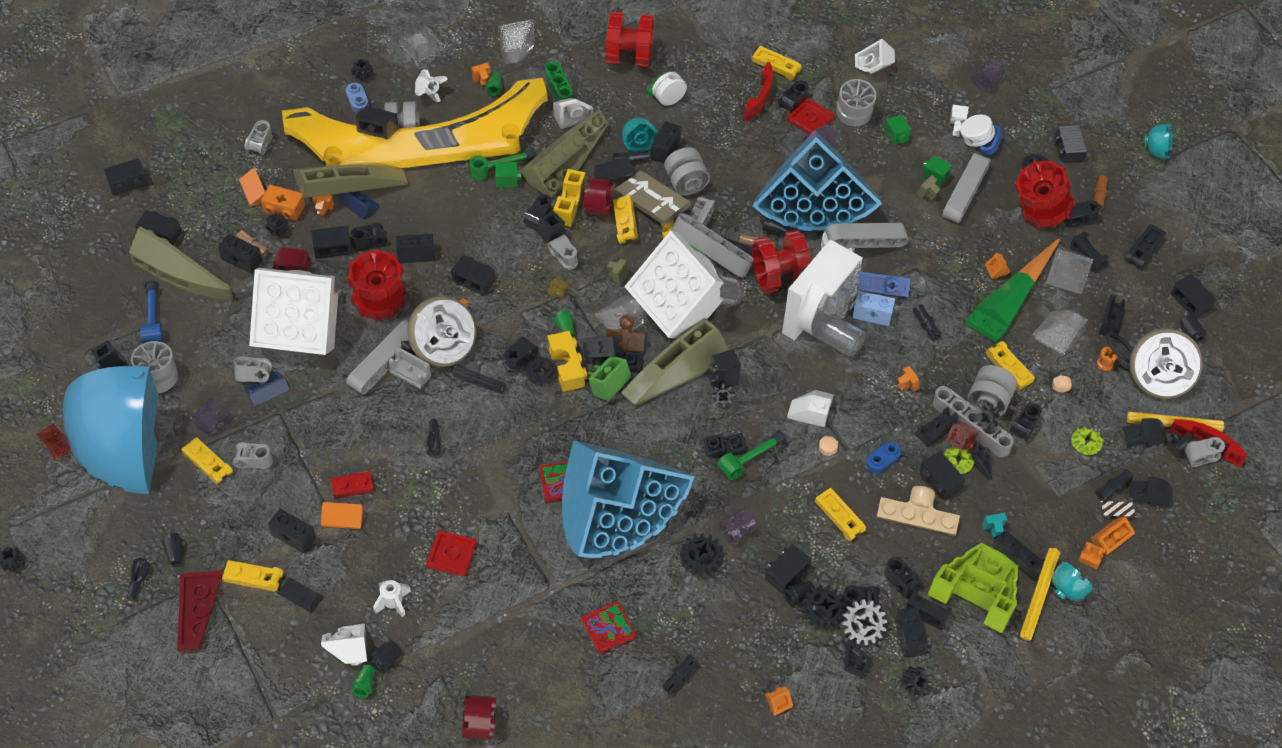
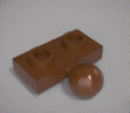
[606,314,645,352]

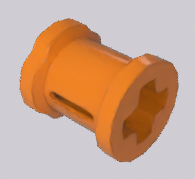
[1097,347,1117,371]

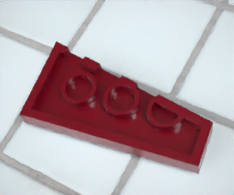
[177,571,223,652]

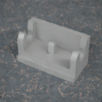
[689,197,715,226]
[389,347,431,389]

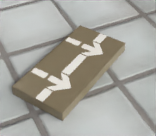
[615,170,691,225]

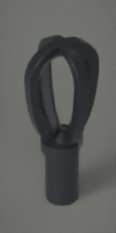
[426,419,440,456]
[127,558,150,601]

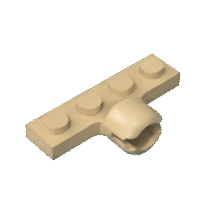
[876,486,960,536]

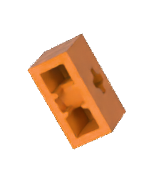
[261,184,305,221]

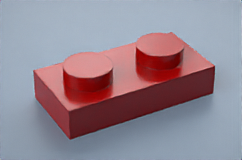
[330,471,374,499]

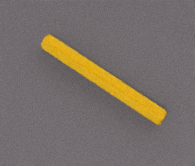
[1127,412,1224,432]
[1020,548,1060,641]

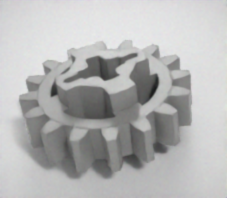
[841,599,887,645]

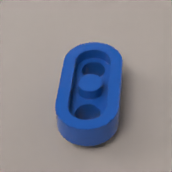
[979,125,1003,155]
[866,442,901,473]

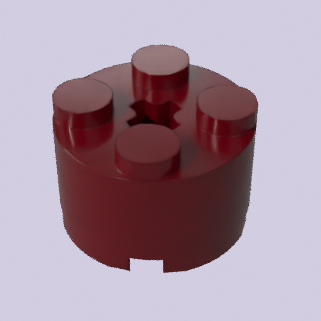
[583,177,615,216]
[272,247,312,272]
[462,695,496,740]

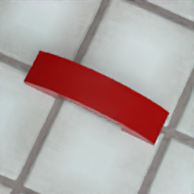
[743,61,773,122]
[1169,419,1247,468]

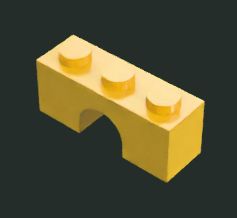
[553,169,585,227]
[547,331,587,392]

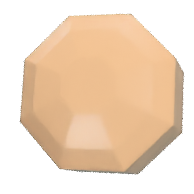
[1052,376,1072,393]
[819,436,838,456]

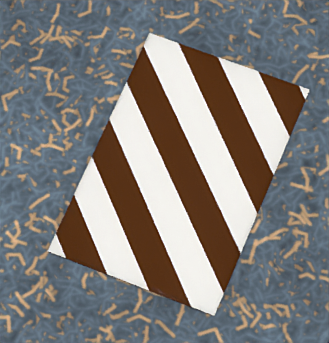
[1101,501,1136,517]

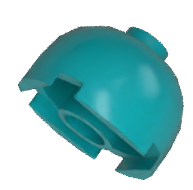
[622,117,658,151]
[1145,124,1173,159]
[1052,562,1094,601]

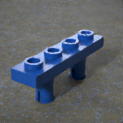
[856,272,910,297]

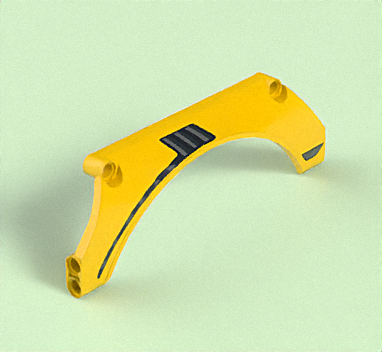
[282,78,548,169]

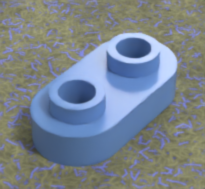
[346,83,369,113]

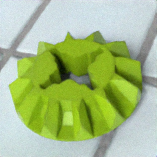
[1071,427,1103,455]
[944,446,974,474]

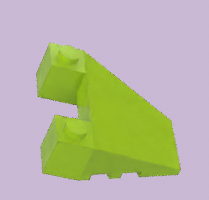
[927,543,1018,633]

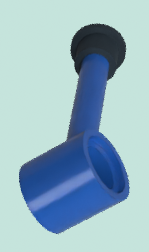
[140,280,163,344]

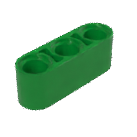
[545,61,573,102]

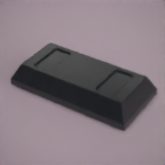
[277,577,323,613]

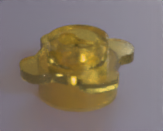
[547,279,568,298]

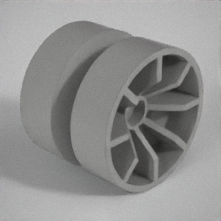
[836,79,876,127]
[385,101,420,128]
[664,147,710,195]
[131,341,178,393]
[967,365,1017,416]

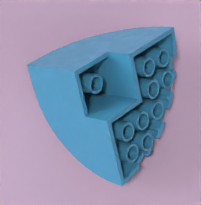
[752,130,882,231]
[63,366,159,494]
[562,440,694,558]

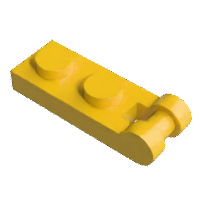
[752,46,802,81]
[613,194,638,244]
[986,341,1035,391]
[181,437,233,484]
[815,488,866,541]
[222,560,284,591]

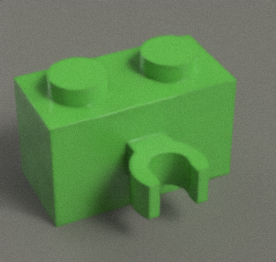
[588,356,631,401]

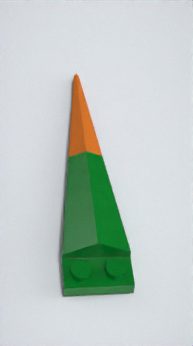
[965,239,1060,343]

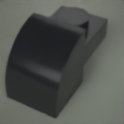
[1123,418,1168,447]
[1128,477,1173,506]

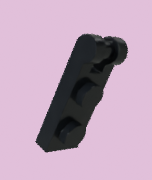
[1125,224,1166,269]
[993,531,1045,579]

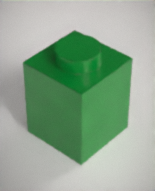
[884,114,911,146]
[922,155,952,187]
[496,162,521,188]

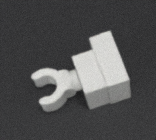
[950,105,969,137]

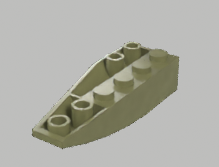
[520,109,608,197]
[293,165,408,198]
[129,227,234,301]
[621,318,729,406]

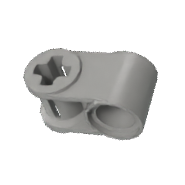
[245,120,273,155]
[547,235,578,270]
[234,356,273,383]
[1183,437,1225,467]
[232,442,273,469]

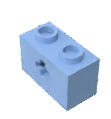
[852,291,895,326]

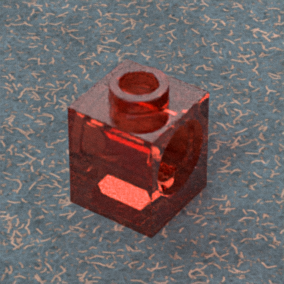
[945,422,979,450]
[36,423,70,460]

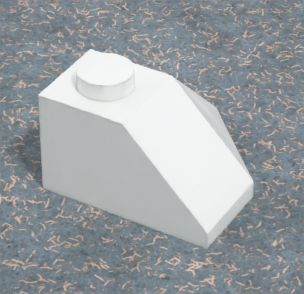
[855,39,895,74]
[553,98,593,129]
[787,390,834,427]
[321,624,367,665]

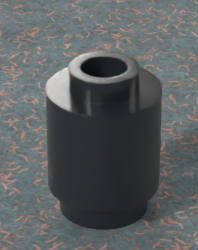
[1179,315,1206,343]
[370,640,401,671]

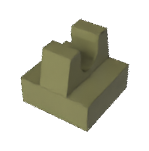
[916,175,940,201]
[606,259,630,286]

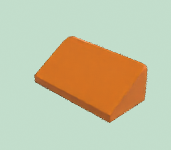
[239,168,265,207]
[321,502,364,529]
[1090,516,1135,555]

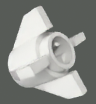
[415,69,447,102]
[373,580,411,617]

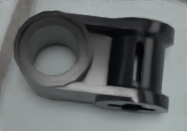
[777,80,809,112]
[524,194,553,229]
[1066,200,1100,227]
[351,222,388,251]
[504,337,539,372]
[1009,403,1042,441]
[884,557,922,597]
[841,585,881,611]

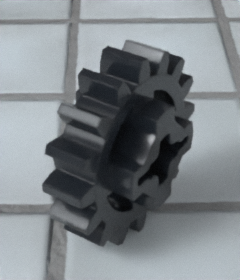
[680,533,724,577]
[801,585,846,630]

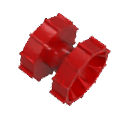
[605,11,654,67]
[1014,159,1075,229]
[751,230,811,294]
[347,248,406,322]

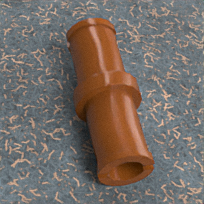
[1093,175,1108,211]

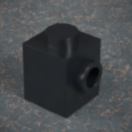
[536,211,565,243]
[92,340,126,369]

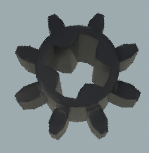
[351,59,373,81]
[265,213,288,236]
[711,382,735,407]
[976,404,1002,429]
[0,546,25,572]
[901,666,928,693]

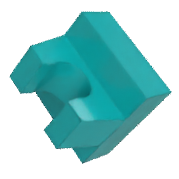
[982,513,1007,538]

